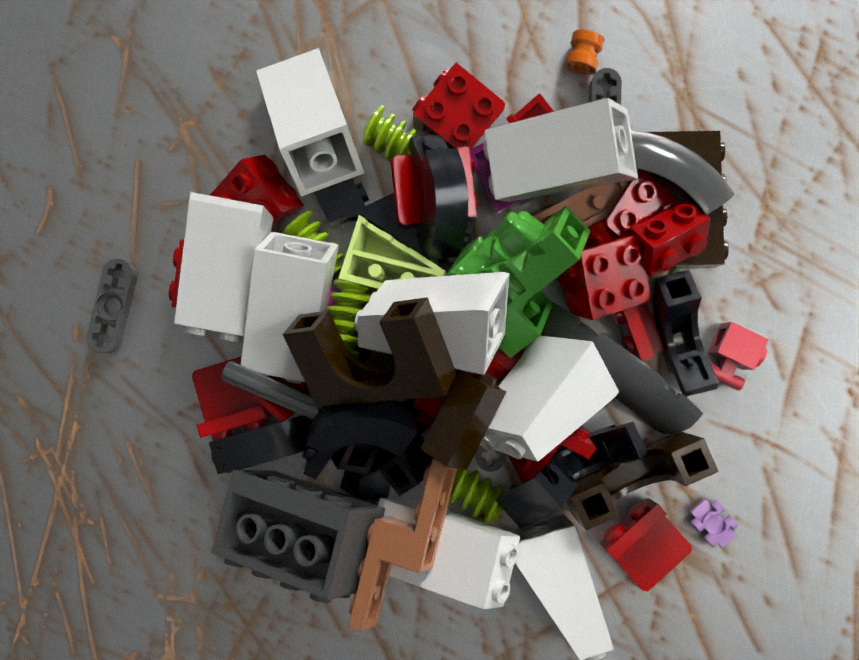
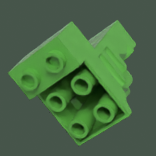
[446,205,591,358]

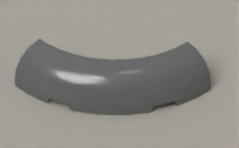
[631,130,734,215]
[541,302,703,434]

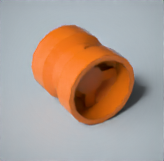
[564,29,605,75]

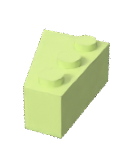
[338,215,447,294]

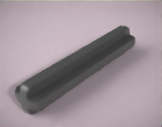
[221,361,323,419]

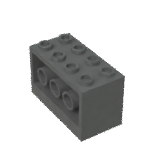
[211,470,385,603]

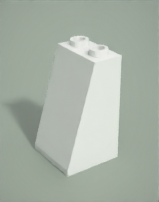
[256,48,365,196]
[483,98,638,202]
[174,192,273,343]
[241,232,339,384]
[354,272,510,375]
[480,335,619,461]
[378,498,520,609]
[508,514,614,660]

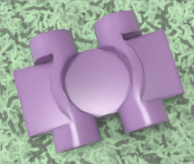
[689,499,738,548]

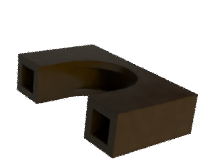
[637,131,729,269]
[282,297,457,406]
[365,350,507,470]
[566,432,719,531]

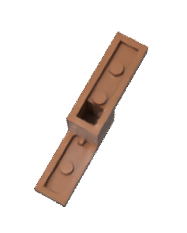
[460,181,628,252]
[348,459,457,632]

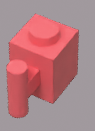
[707,322,769,391]

